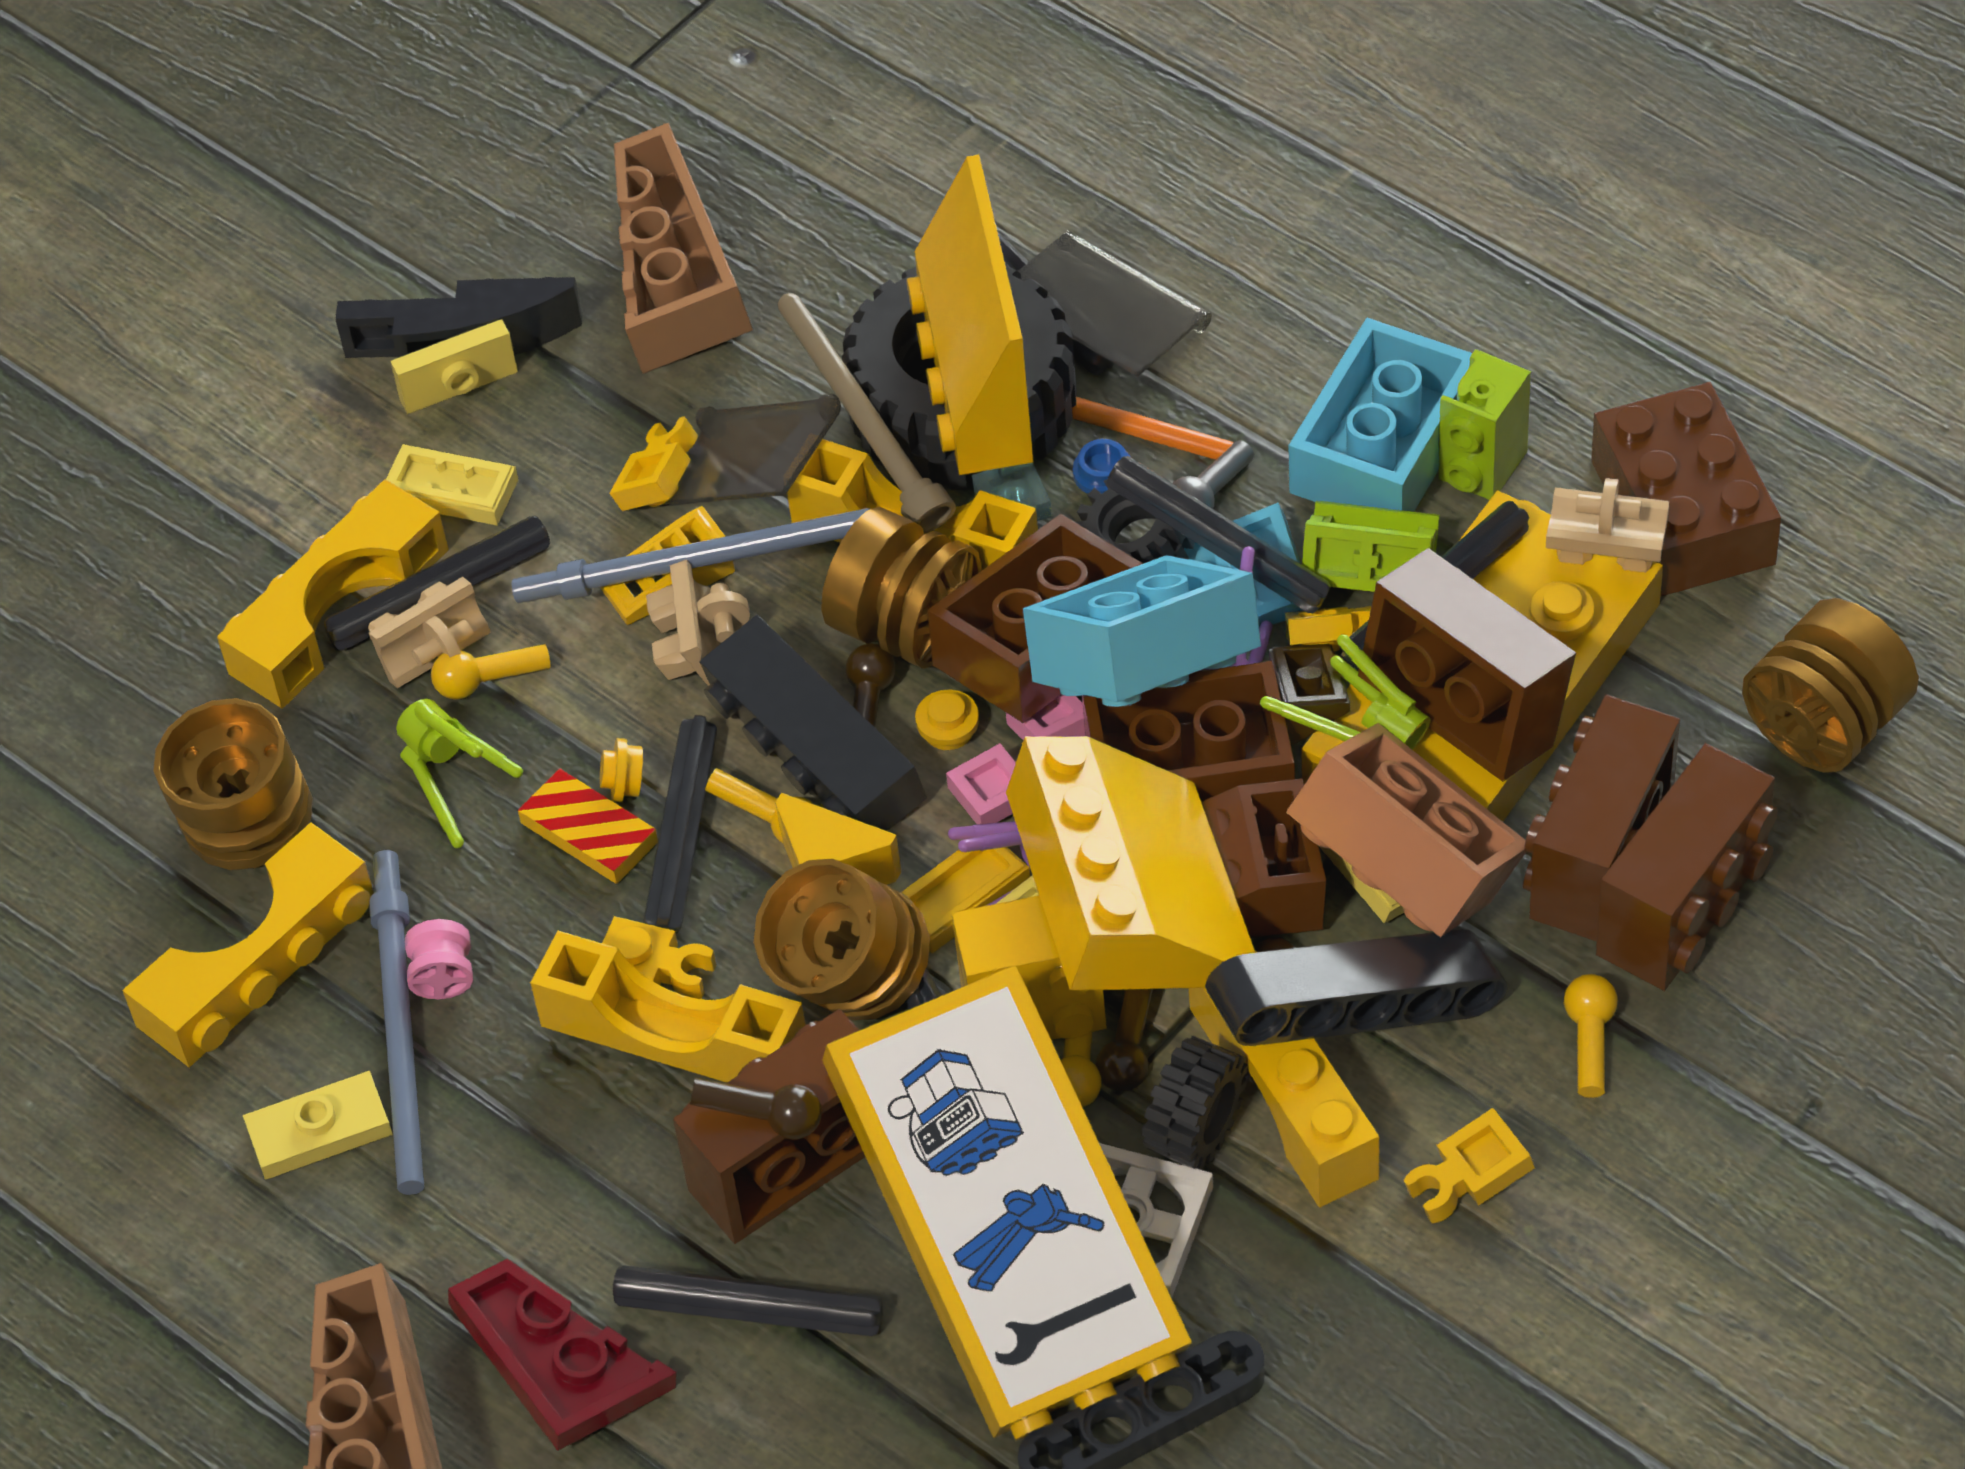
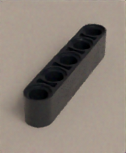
[1205,929,1508,1046]

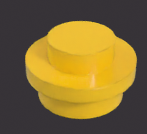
[1530,581,1595,642]
[915,690,979,750]
[600,738,643,802]

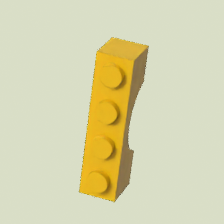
[785,436,1038,571]
[217,479,449,709]
[122,822,374,1068]
[530,931,805,1083]
[1188,949,1379,1208]

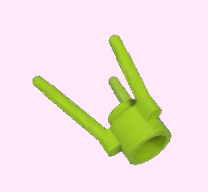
[1260,634,1431,750]
[396,699,523,848]

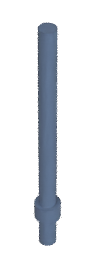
[512,508,870,603]
[369,850,424,1195]

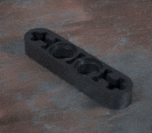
[1018,1331,1265,1469]

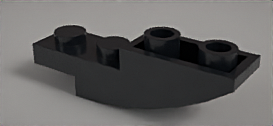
[335,277,583,358]

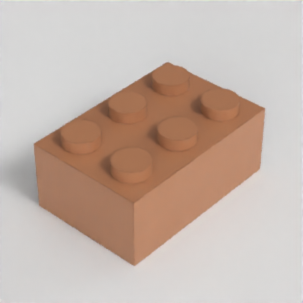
[1286,723,1526,937]

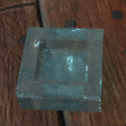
[972,463,1052,521]

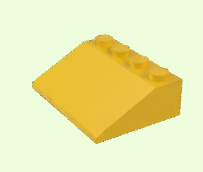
[906,155,1033,475]
[1006,736,1255,990]

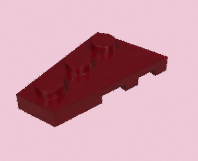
[448,1259,677,1451]

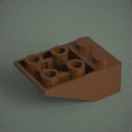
[1201,779,1326,938]

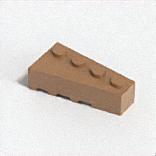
[614,123,753,374]
[303,1263,442,1469]

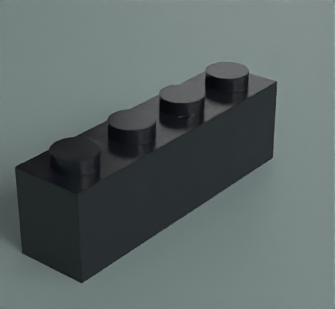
[699,615,927,831]

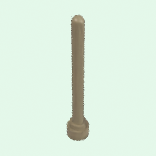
[778,293,956,534]

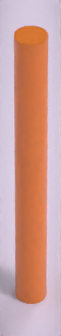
[1072,397,1235,460]

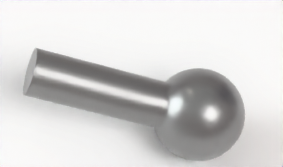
[1172,440,1254,509]

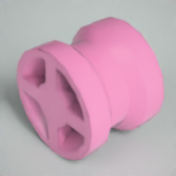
[405,919,473,1000]

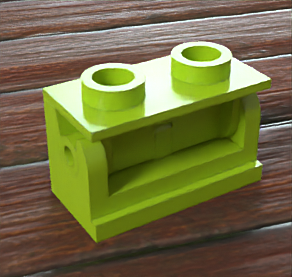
[1438,349,1531,500]
[1302,500,1440,592]

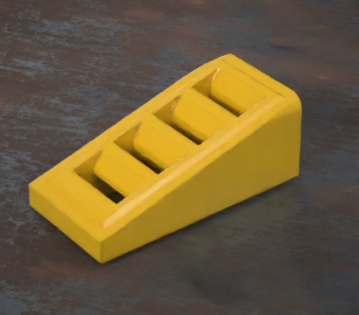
[600,506,735,625]

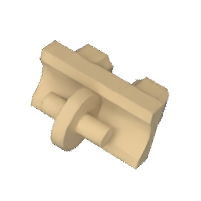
[1546,478,1669,573]
[646,559,750,686]
[368,577,491,689]

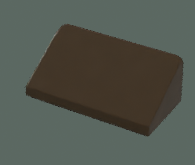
[1269,643,1350,746]

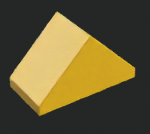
[775,793,901,885]

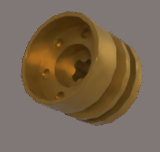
[821,507,981,669]
[1742,598,1919,773]
[153,698,313,870]
[754,859,930,1020]

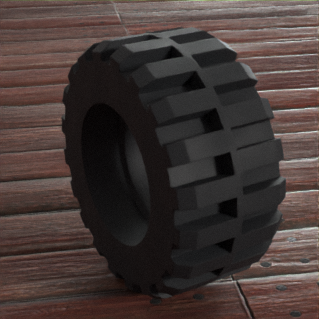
[841,266,1077,490]

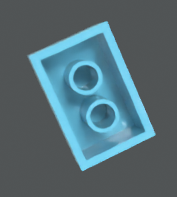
[1288,318,1472,512]
[1023,555,1261,707]

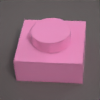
[1006,694,1085,740]
[946,744,1016,824]

